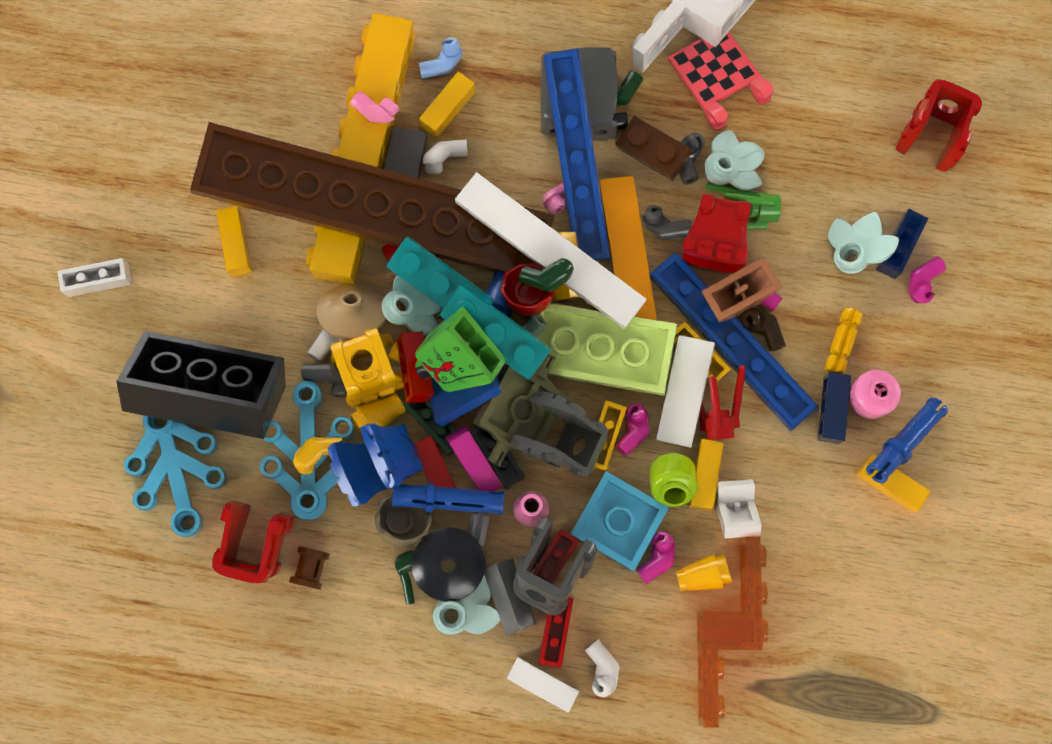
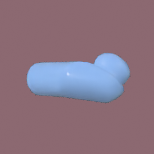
[419,38,462,79]

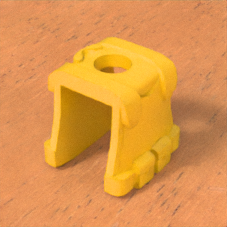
[330,327,404,408]

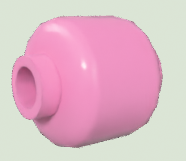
[849,369,901,419]

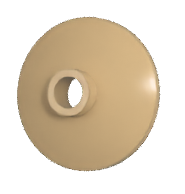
[316,283,386,340]

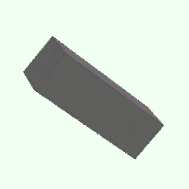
[484,558,537,635]

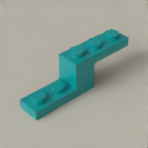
[386,236,551,380]

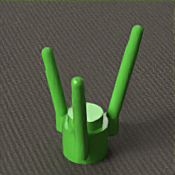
[705,183,781,231]

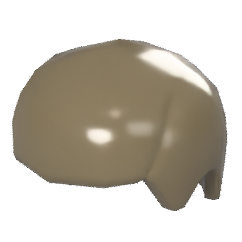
[374,493,432,547]

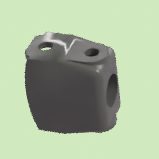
[541,47,618,141]

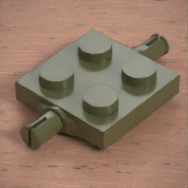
[473,354,568,467]

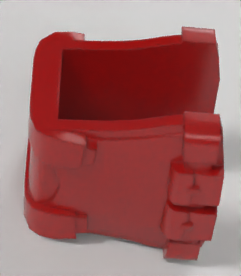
[896,79,982,172]
[682,193,751,275]
[212,501,295,583]

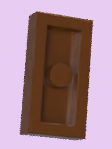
[615,116,692,181]

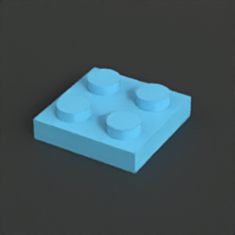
[570,471,669,572]

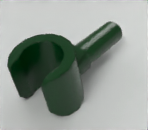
[395,550,415,605]

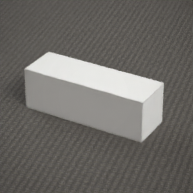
[57,258,133,297]
[506,657,579,713]

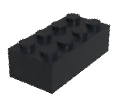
[116,331,286,439]

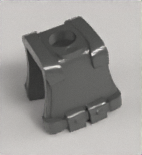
[511,391,608,477]
[513,517,598,616]

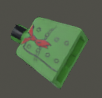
[415,307,507,392]

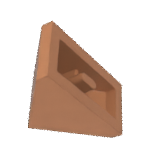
[701,257,782,323]

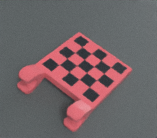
[668,32,774,130]

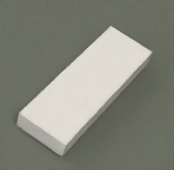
[656,335,715,448]

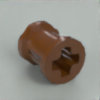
[289,546,330,590]

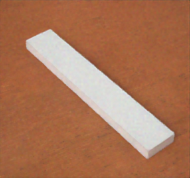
[455,172,647,329]

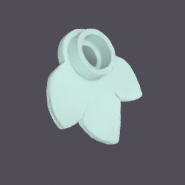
[705,130,765,191]
[828,212,899,274]
[382,275,442,336]
[433,568,500,635]

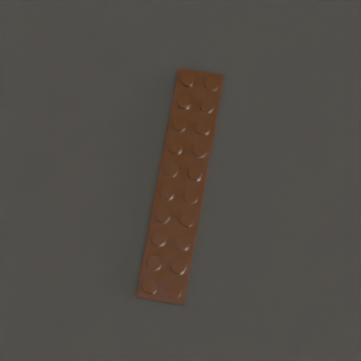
[190,122,555,273]

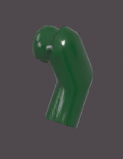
[616,71,643,106]
[519,258,574,292]

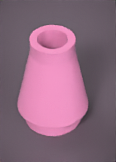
[513,491,549,527]

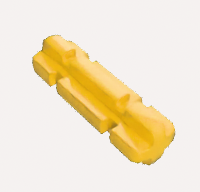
[824,307,863,374]

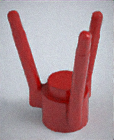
[699,365,746,440]

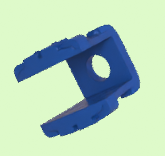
[328,423,425,507]

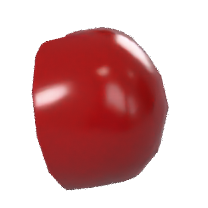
[500,263,555,316]

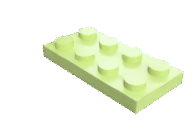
[537,303,677,396]

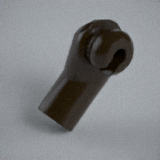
[741,308,786,352]

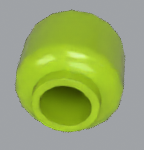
[649,453,698,507]

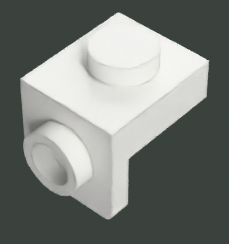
[716,479,762,538]

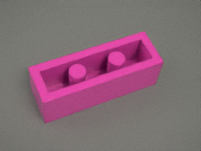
[445,426,503,491]

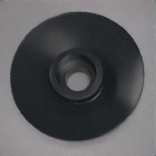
[412,527,485,602]

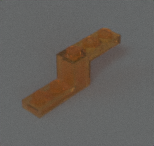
[697,537,768,728]

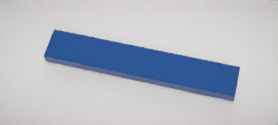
[543,48,611,261]
[650,252,819,431]

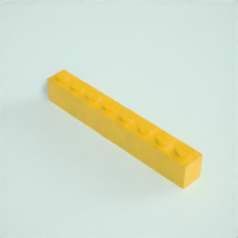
[306,13,415,284]

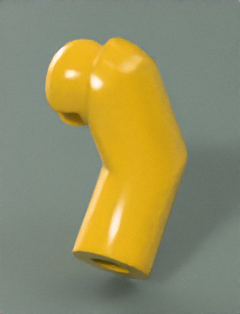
[293,437,344,475]

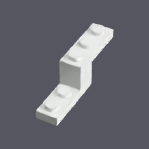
[631,0,756,73]

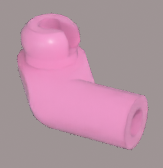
[350,91,399,123]
[542,183,566,214]

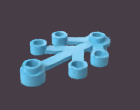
[260,381,355,520]
[124,416,227,537]

